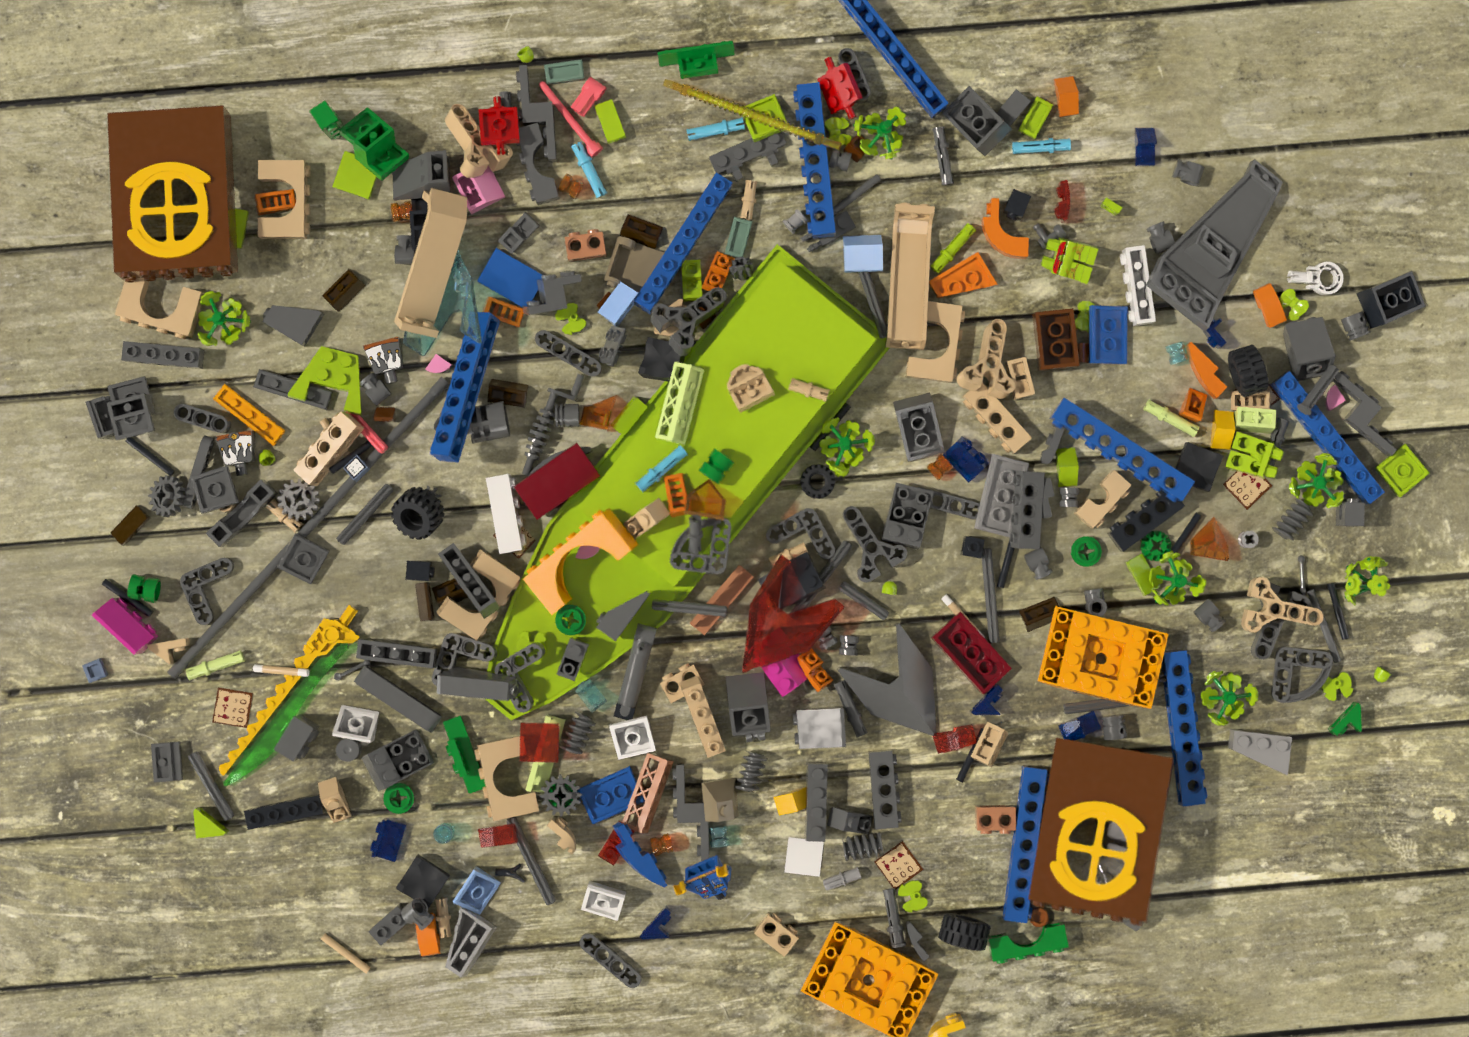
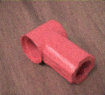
[571,76,607,117]

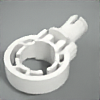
[1287,262,1343,295]

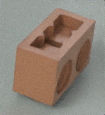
[564,229,607,262]
[975,805,1016,834]

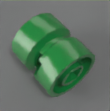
[698,448,734,485]
[127,574,161,603]

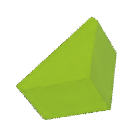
[1056,447,1079,487]
[193,807,229,838]

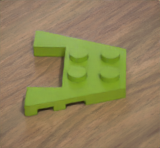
[288,346,362,416]

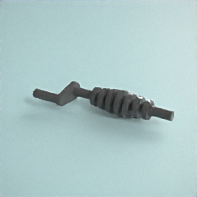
[522,374,585,476]

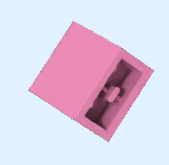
[452,166,505,214]

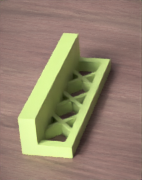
[655,362,704,445]
[526,714,566,793]

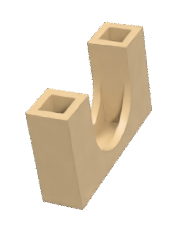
[258,160,311,239]
[115,278,204,340]
[905,301,965,383]
[437,549,521,641]
[474,735,539,821]

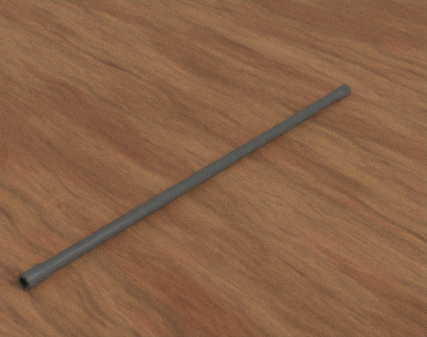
[167,376,450,679]

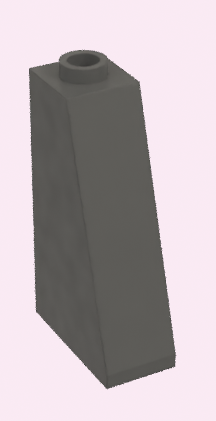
[437,666,519,701]

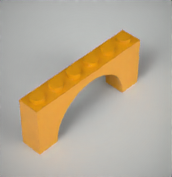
[523,508,639,615]

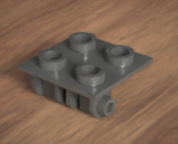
[598,326,627,367]

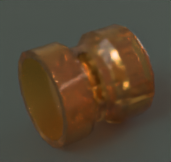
[558,174,584,199]
[391,201,412,222]
[926,454,953,481]
[650,833,674,857]

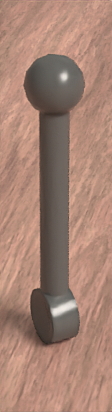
[1298,555,1306,595]
[334,660,371,681]

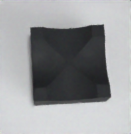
[638,337,685,382]
[1175,442,1223,492]
[396,854,450,909]

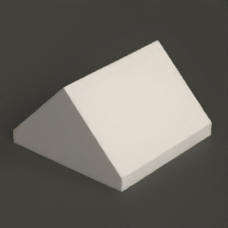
[332,705,379,743]
[609,716,656,760]
[581,881,626,921]

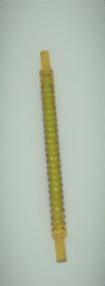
[663,79,842,150]

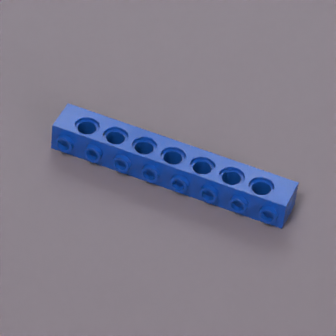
[838,0,948,119]
[793,82,836,239]
[634,172,733,314]
[430,312,500,463]
[1270,371,1385,505]
[1050,398,1195,503]
[1161,650,1207,807]
[1002,765,1050,923]

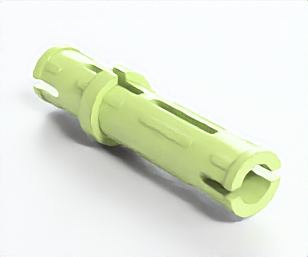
[1143,399,1199,437]
[185,650,245,681]

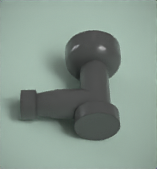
[1033,223,1067,250]

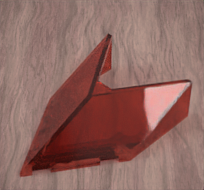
[742,554,845,673]

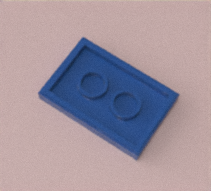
[477,248,542,307]
[1089,305,1128,364]
[578,766,645,825]

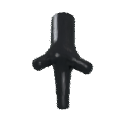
[495,864,525,883]

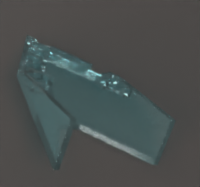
[403,250,482,356]

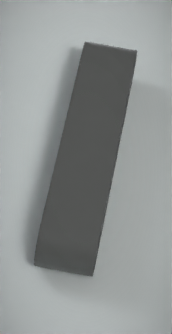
[354,665,443,733]

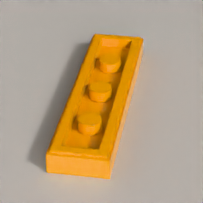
[213,384,286,446]

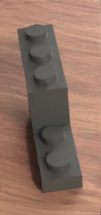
[516,65,557,163]
[1333,371,1397,456]
[673,764,709,861]

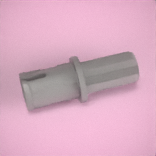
[823,867,862,890]

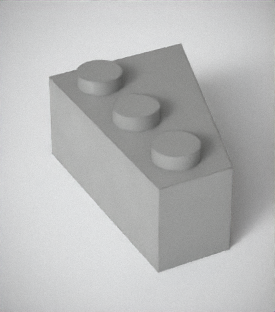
[1228,729,1292,775]
[445,907,497,978]

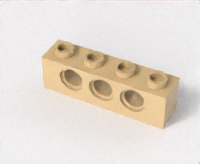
[962,382,1032,454]
[294,411,364,486]
[680,676,726,758]

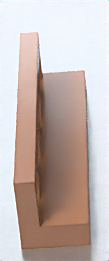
[689,565,753,635]
[622,753,674,834]

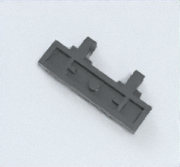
[709,132,786,182]

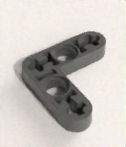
[766,508,835,559]
[180,558,234,625]
[432,633,497,686]
[495,642,545,713]

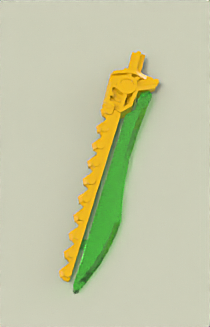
[219,605,360,786]

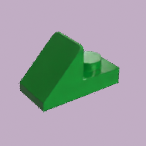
[1327,702,1362,736]

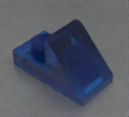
[1135,128,1157,167]
[970,684,1003,715]
[1058,711,1101,741]
[639,906,671,939]

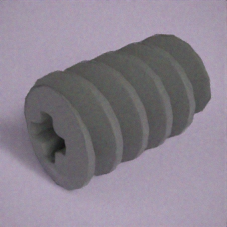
[1272,498,1314,541]
[559,711,596,754]
[735,750,768,793]
[842,832,883,861]

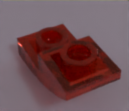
[1054,180,1070,223]
[933,724,977,754]
[598,821,635,866]
[478,823,518,848]

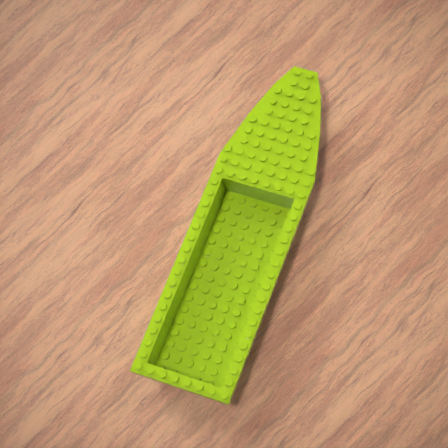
[485,244,890,720]

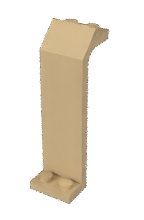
[394,188,467,338]
[886,202,935,350]

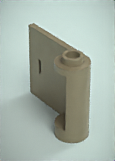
[604,236,665,293]

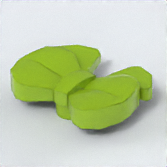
[824,117,851,148]
[1279,288,1309,320]
[1075,301,1098,333]
[555,303,586,335]
[516,631,547,654]
[1321,672,1353,701]
[898,880,928,913]

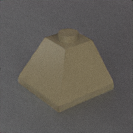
[702,778,739,822]

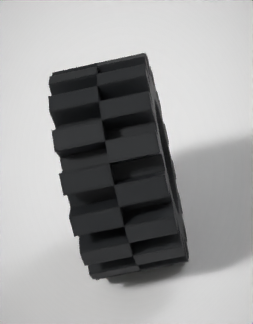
[800,464,835,499]

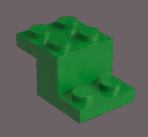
[339,107,410,181]

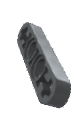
[535,330,602,377]
[183,435,214,509]
[917,487,980,520]
[579,933,641,988]

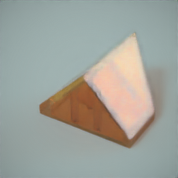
[580,395,617,432]
[684,479,726,520]
[1190,517,1229,561]

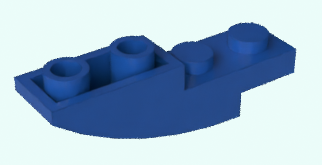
[613,822,667,887]

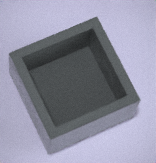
[273,714,320,762]

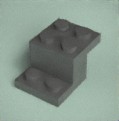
[522,270,582,315]
[107,376,156,441]

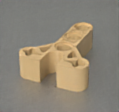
[445,104,513,178]
[956,319,1015,399]
[1241,577,1323,632]

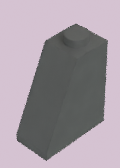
[262,305,325,347]

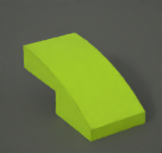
[594,99,626,144]
[682,259,702,302]

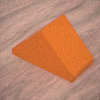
[1054,76,1079,117]
[1178,388,1207,423]

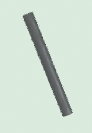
[817,174,881,221]
[1307,589,1342,663]

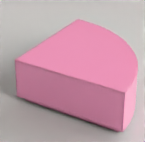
[425,354,452,373]
[1326,385,1346,411]
[575,545,600,559]

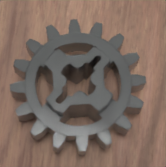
[148,475,187,518]
[540,774,582,817]

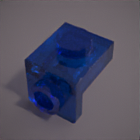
[1203,318,1227,349]

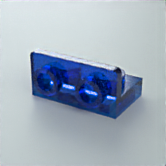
[942,436,989,483]
[370,818,407,862]

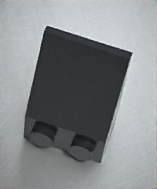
[1356,271,1425,329]
[758,552,826,614]

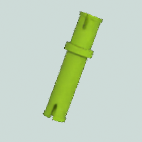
[930,223,976,274]

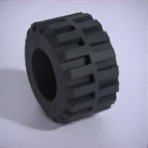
[1228,344,1268,397]
[391,487,445,540]
[938,913,991,951]

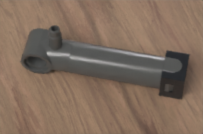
[613,623,657,720]

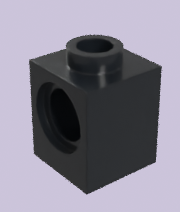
[1003,189,1031,221]
[960,536,985,559]
[405,561,435,581]

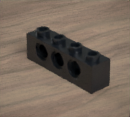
[1107,490,1185,552]
[244,794,327,830]

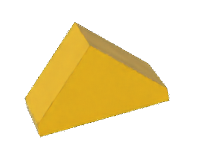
[1210,410,1235,450]
[773,786,807,815]

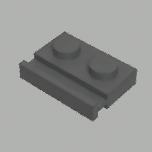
[151,741,183,782]

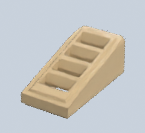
[1231,390,1271,411]

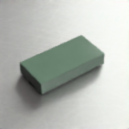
[544,59,585,85]
[724,217,753,258]

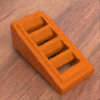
[255,189,296,215]
[482,296,524,327]
[664,473,690,517]

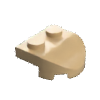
[727,364,775,413]
[547,816,576,854]

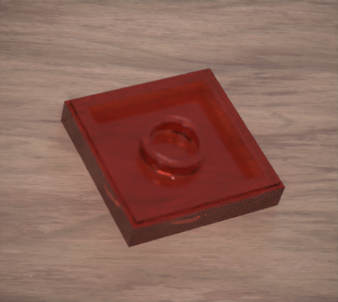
[520,722,560,762]

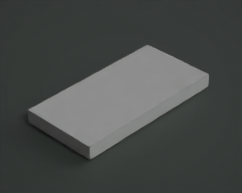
[974,454,1029,537]

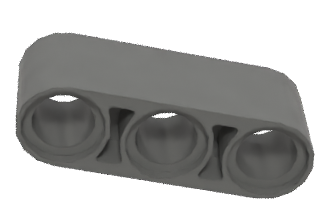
[838,48,871,104]
[174,404,231,434]

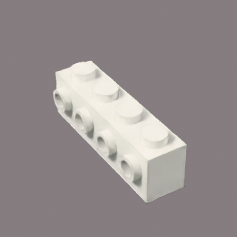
[1120,245,1156,326]
[486,474,527,554]

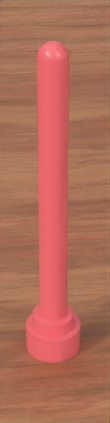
[539,81,603,158]

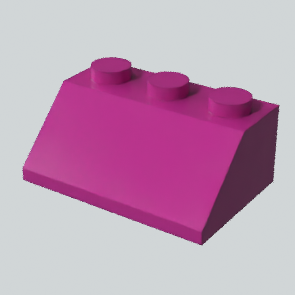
[92,598,158,655]
[749,627,807,697]

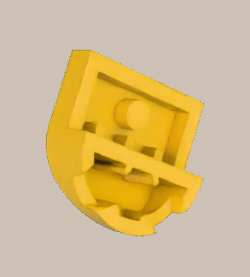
[928,1013,966,1037]

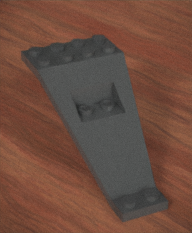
[1146,159,1283,331]

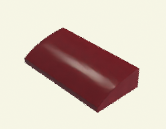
[514,442,600,520]
[930,612,1012,695]

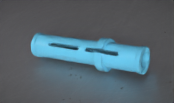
[686,117,745,141]
[1012,138,1071,154]
[571,141,607,198]
[636,445,688,492]

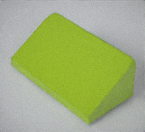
[610,396,647,436]
[1125,553,1160,596]

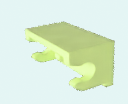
[1234,407,1276,434]

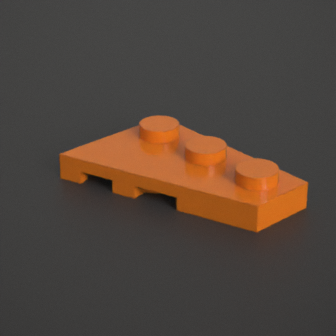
[929,252,998,298]

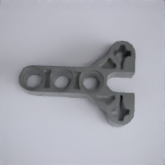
[650,287,727,356]
[842,506,907,583]
[1251,582,1311,660]

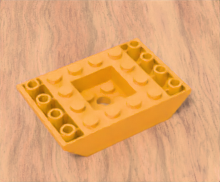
[1037,606,1168,709]
[800,922,939,1037]

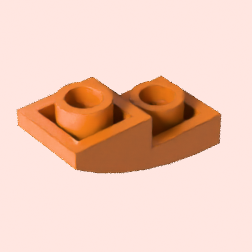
[702,251,735,291]
[1253,283,1287,328]
[797,648,833,692]
[415,913,441,957]

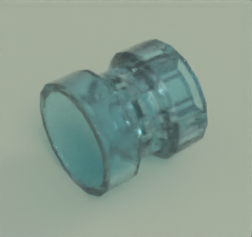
[1165,341,1189,365]
[433,823,455,844]
[709,826,730,848]

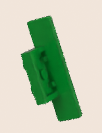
[657,41,735,79]
[443,716,485,794]

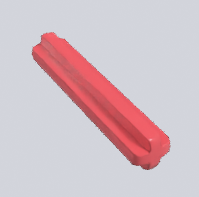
[346,412,388,454]

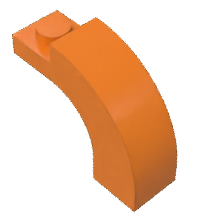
[981,198,1029,259]

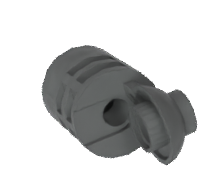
[434,401,510,444]

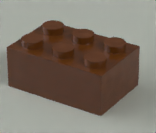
[1032,308,1080,371]

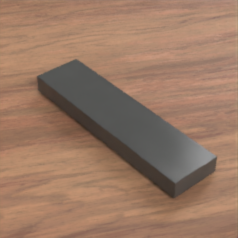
[253,369,333,410]

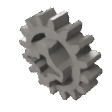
[277,479,319,521]

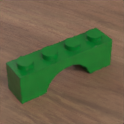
[988,922,1069,964]

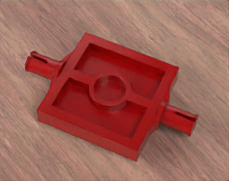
[817,57,863,120]
[478,96,520,155]

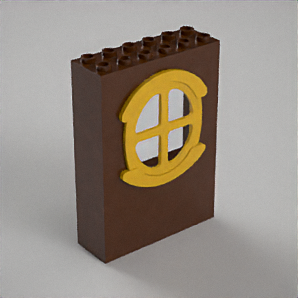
[107,105,238,283]
[1028,738,1174,926]

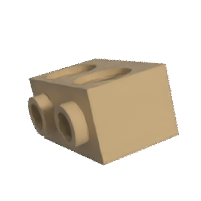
[1005,357,1035,400]
[660,663,705,703]
[971,722,1009,768]
[754,913,799,957]

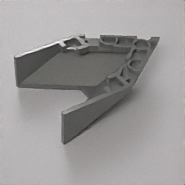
[837,623,937,737]

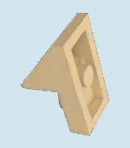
[147,638,191,664]

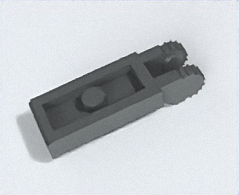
[801,210,856,252]
[1040,416,1069,464]

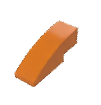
[1185,342,1227,399]

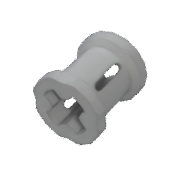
[782,209,808,234]
[1238,531,1259,548]

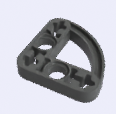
[670,517,731,574]
[1271,647,1333,703]

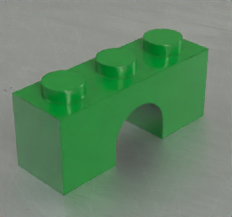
[309,100,344,140]

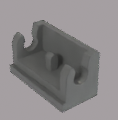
[85,396,115,439]

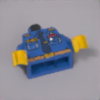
[673,855,732,900]

